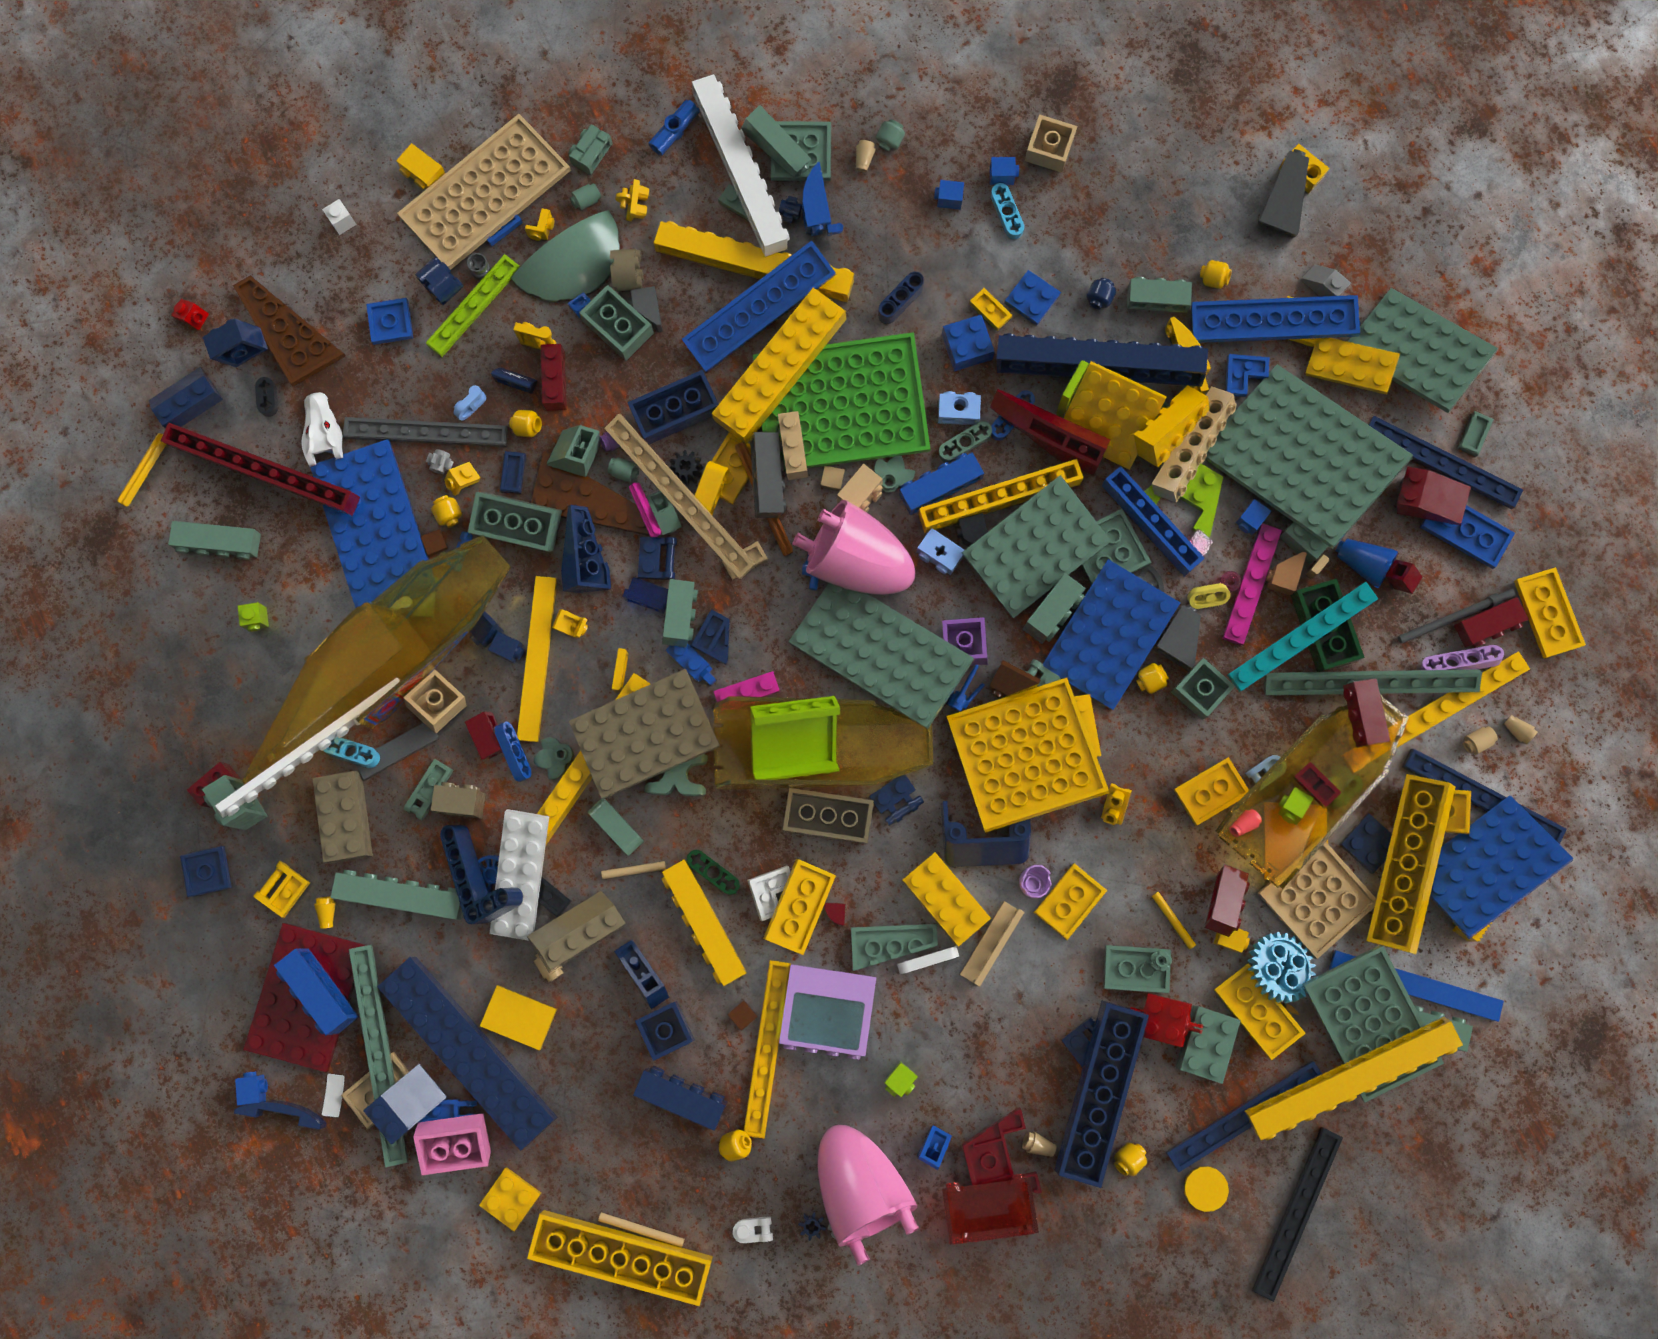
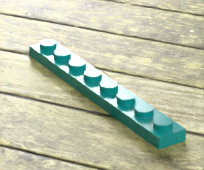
[1227,582,1379,692]

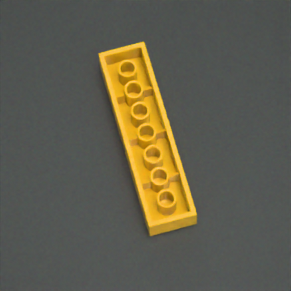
[712,288,846,444]
[1367,774,1456,954]
[527,1210,713,1306]

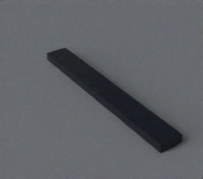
[1252,1127,1343,1302]

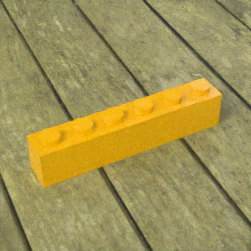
[661,859,747,986]

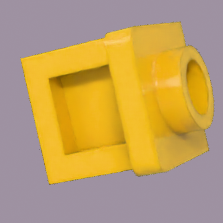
[525,208,554,241]
[444,462,480,496]
[552,609,588,638]

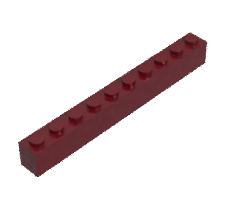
[160,422,360,516]

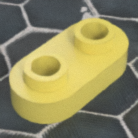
[1187,583,1230,609]

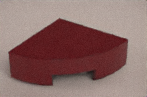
[824,903,846,925]

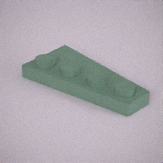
[851,924,938,971]

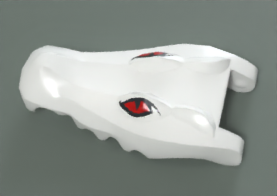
[301,392,343,467]

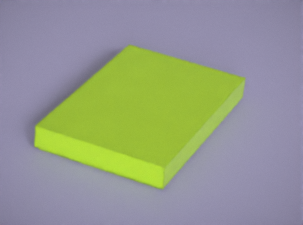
[1056,360,1089,418]

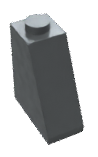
[1153,605,1201,672]

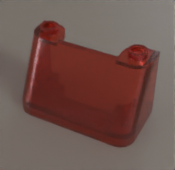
[942,1174,1039,1245]

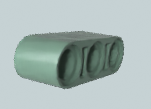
[587,799,644,856]

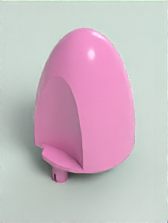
[792,500,915,595]
[818,1125,919,1266]

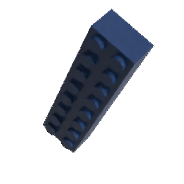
[1054,1000,1149,1188]

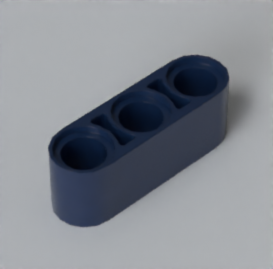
[878,271,924,324]

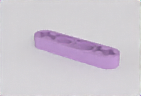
[1421,645,1504,670]

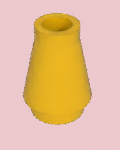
[314,896,336,929]

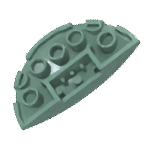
[511,210,620,302]

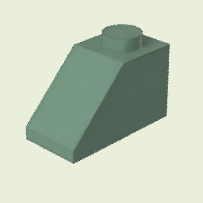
[646,491,682,535]

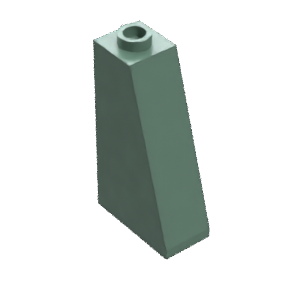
[740,105,811,177]

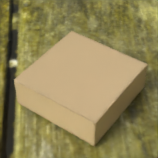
[821,466,845,491]
[1306,554,1329,578]

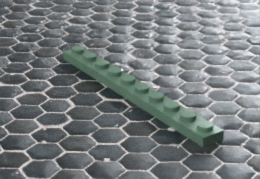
[1264,669,1482,695]
[349,945,409,1167]

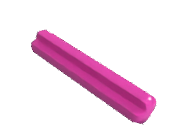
[629,482,661,538]

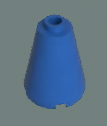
[1336,538,1398,588]

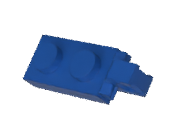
[666,644,716,686]

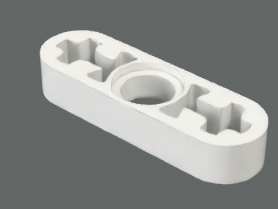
[897,946,959,974]

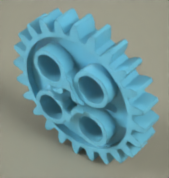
[1248,932,1316,1004]

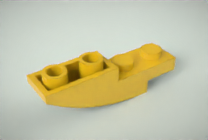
[1165,317,1211,395]

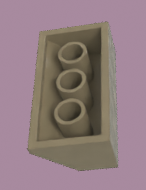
[527,891,626,973]

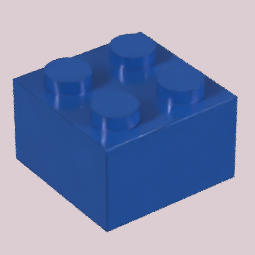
[942,314,995,371]

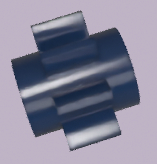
[779,196,802,223]
[798,1211,826,1241]

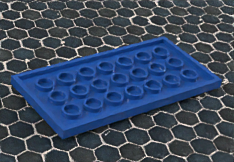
[310,439,439,618]

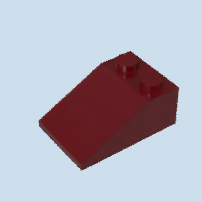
[1397,466,1471,526]

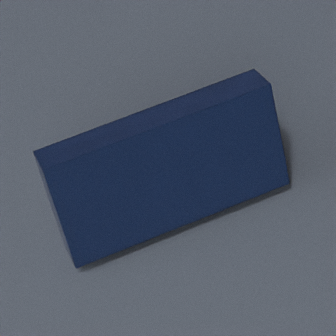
[500,451,526,494]

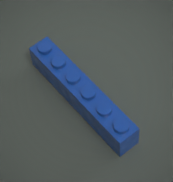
[1101,466,1205,577]

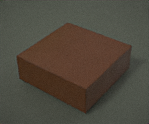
[421,529,448,556]
[727,1000,758,1031]

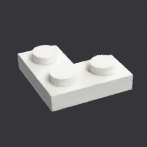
[747,866,790,921]

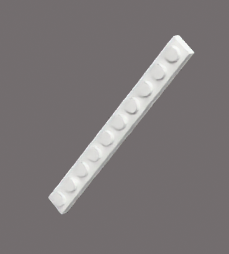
[215,678,403,818]

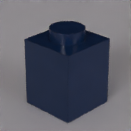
[488,631,524,664]

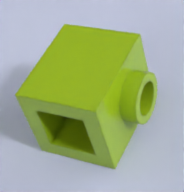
[238,602,269,632]
[1278,787,1314,825]
[884,1061,918,1097]

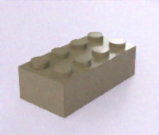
[313,771,373,864]
[783,788,874,844]

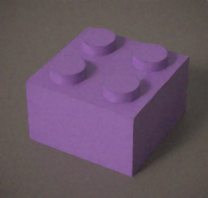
[942,617,988,666]

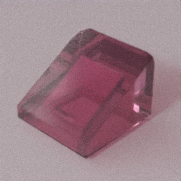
[1189,529,1213,557]

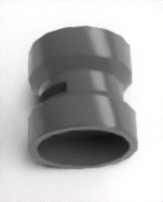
[467,253,491,280]

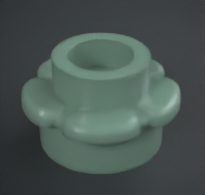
[1150,950,1172,972]

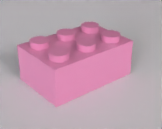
[413,1114,491,1175]

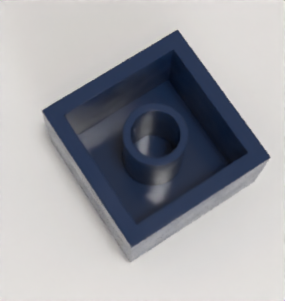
[202,318,268,367]
[635,1001,695,1061]

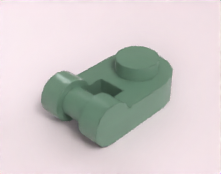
[1025,659,1061,687]

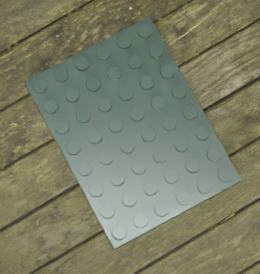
[1205,364,1413,549]

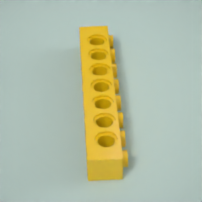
[918,459,1083,533]

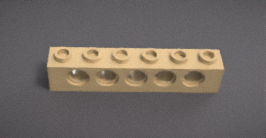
[1152,386,1236,503]

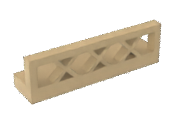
[959,901,1025,987]

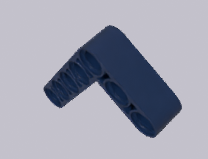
[440,825,523,924]

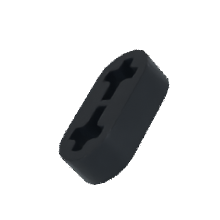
[255,377,278,417]

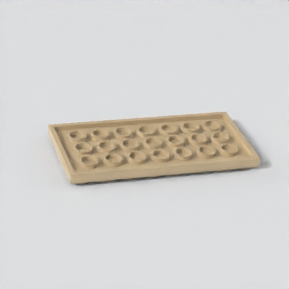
[397,114,571,270]

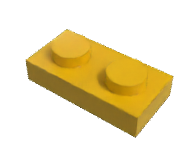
[969,288,1012,331]

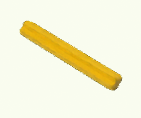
[117,433,166,506]

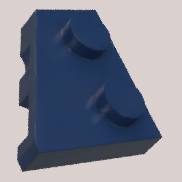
[691,609,730,666]

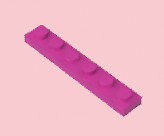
[1222,523,1282,646]

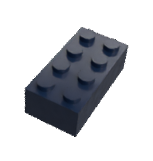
[627,370,719,445]
[633,1065,728,1131]

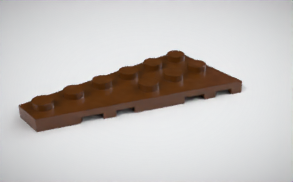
[233,275,346,386]
[531,451,650,536]

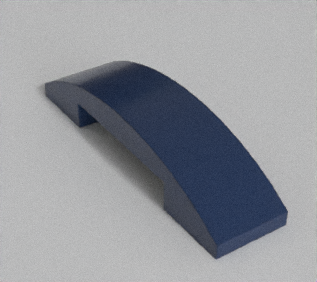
[234,1100,327,1129]

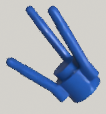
[946,665,985,712]

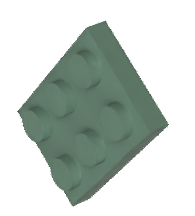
[1103,945,1171,993]

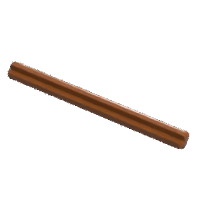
[735,442,793,556]

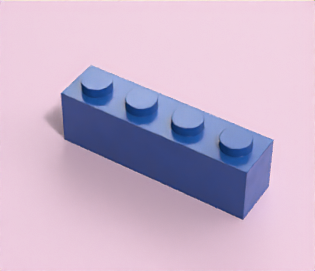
[899,452,984,516]

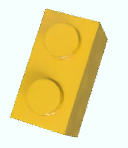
[396,143,446,190]

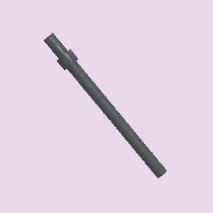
[1398,589,1515,644]

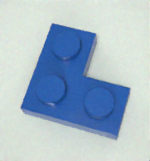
[1225,354,1270,397]

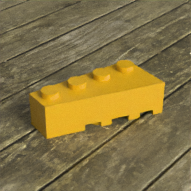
[1134,385,1210,467]

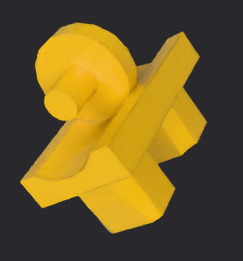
[615,179,649,222]
[1101,783,1132,825]

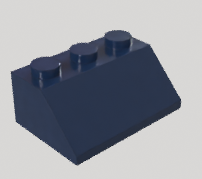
[149,367,223,428]

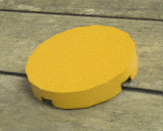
[1184,1166,1229,1212]

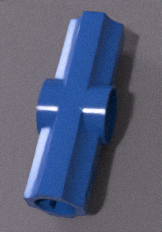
[648,100,700,156]

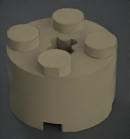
[610,249,644,291]

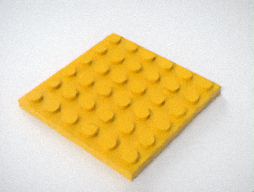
[947,678,1109,833]

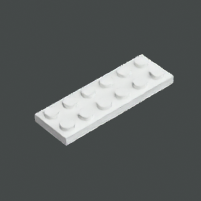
[489,809,549,941]

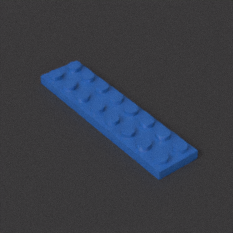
[682,240,836,373]
[1191,295,1360,343]

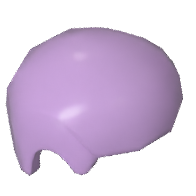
[1019,865,1052,898]

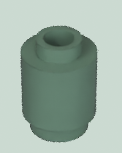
[570,183,601,211]
[608,457,640,483]

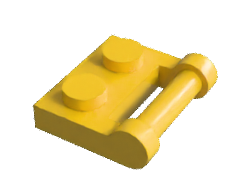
[513,322,557,350]
[253,861,311,918]

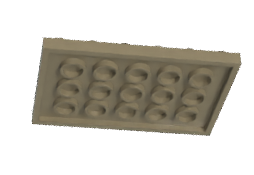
[569,669,720,799]

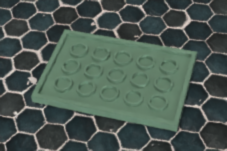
[1348,288,1498,413]
[961,475,1111,618]
[1303,945,1444,1102]

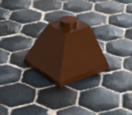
[988,660,1041,699]

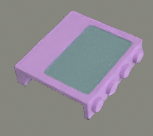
[779,964,876,1060]

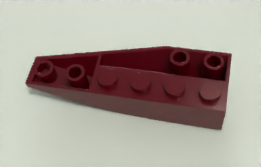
[990,389,1110,475]

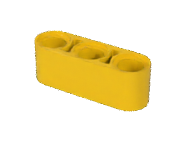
[695,461,729,516]

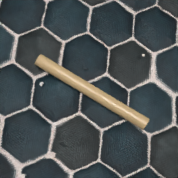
[598,1212,685,1248]

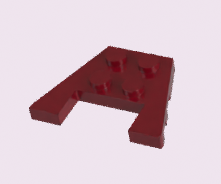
[962,1107,1042,1193]

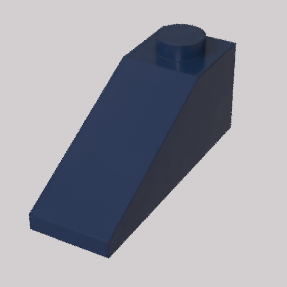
[614,940,669,1009]

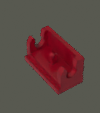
[465,711,503,760]

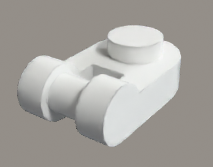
[733,1217,773,1243]

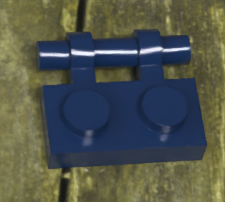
[869,773,924,826]

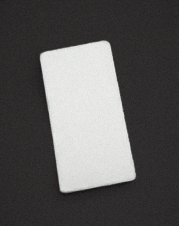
[322,1074,345,1117]

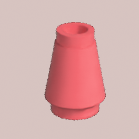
[1229,809,1262,837]

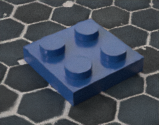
[1004,270,1061,326]
[366,298,413,345]

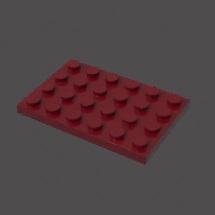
[243,923,366,1072]

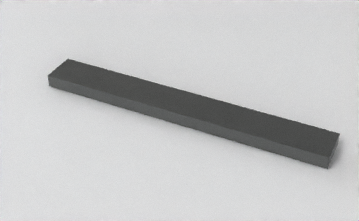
[343,417,508,447]

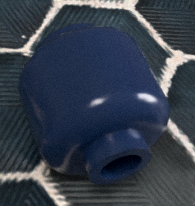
[1086,278,1116,310]

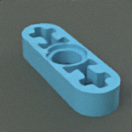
[991,183,1024,239]
[323,737,380,768]

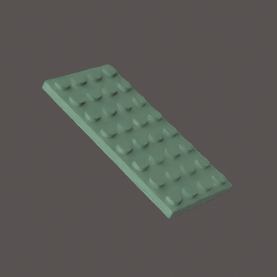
[789,583,974,730]

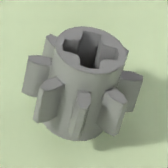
[426,449,453,474]

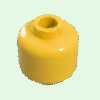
[1200,260,1232,289]
[509,410,542,437]
[431,495,462,528]
[1136,663,1169,694]
[719,1130,752,1162]
[1114,1143,1147,1176]

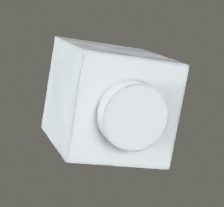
[322,199,356,235]

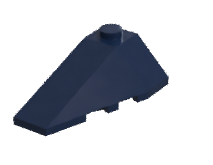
[561,505,611,593]

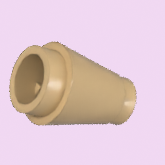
[856,140,876,172]
[1503,715,1538,745]
[1022,1131,1056,1157]

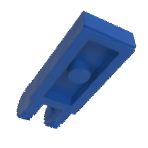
[418,1099,477,1123]

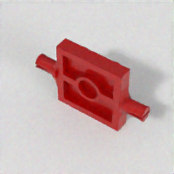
[1131,993,1203,1047]

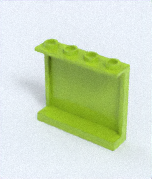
[750,696,840,782]

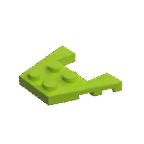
[1144,460,1223,539]

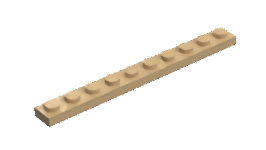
[604,414,756,579]

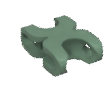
[644,754,708,796]

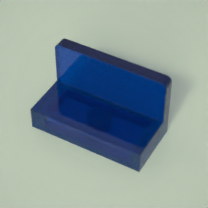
[623,577,668,614]

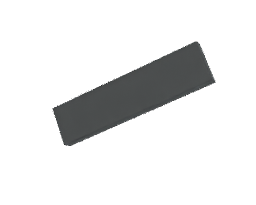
[355,723,440,780]

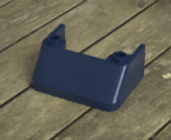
[941,801,1031,867]

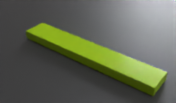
[426,254,520,357]

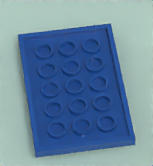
[1043,559,1181,710]
[1430,795,1573,939]

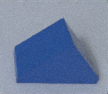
[917,1125,952,1170]

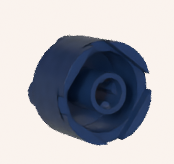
[415,257,464,306]

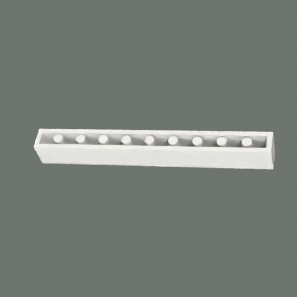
[692,74,790,257]

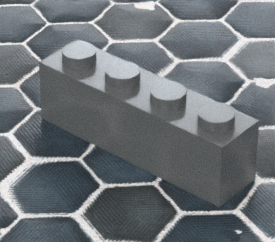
[750,432,786,518]

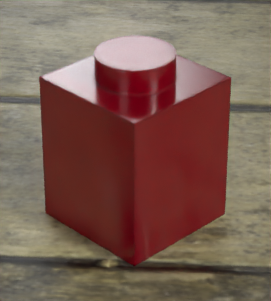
[1385,559,1422,594]

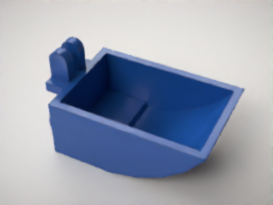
[802,161,843,236]

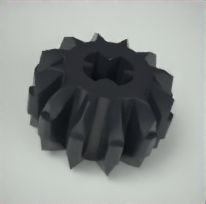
[669,450,704,486]

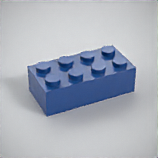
[274,949,359,1036]

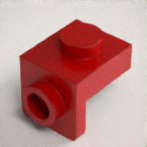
[171,299,209,330]

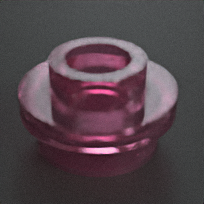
[1220,571,1242,592]

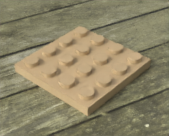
[1257,837,1376,959]

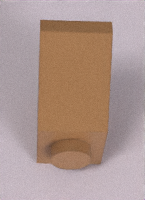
[1266,552,1307,596]

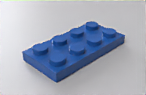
[1420,505,1515,569]

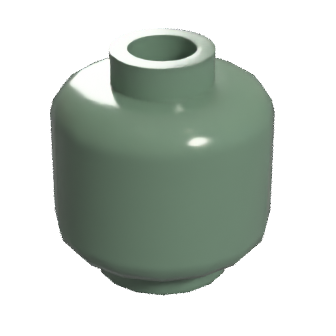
[876,119,905,152]

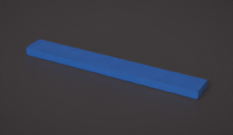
[1329,950,1504,1022]

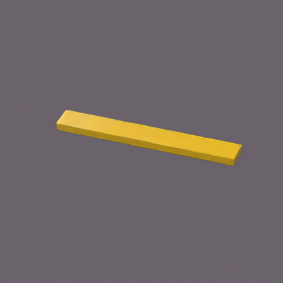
[517,576,557,743]
[744,960,791,1139]

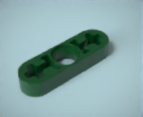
[687,850,740,895]

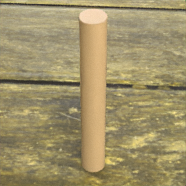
[601,861,666,879]

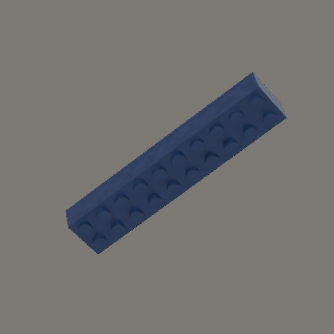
[997,333,1208,387]
[377,957,558,1151]

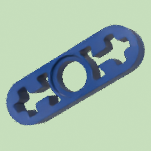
[991,390,1035,440]
[495,721,532,782]

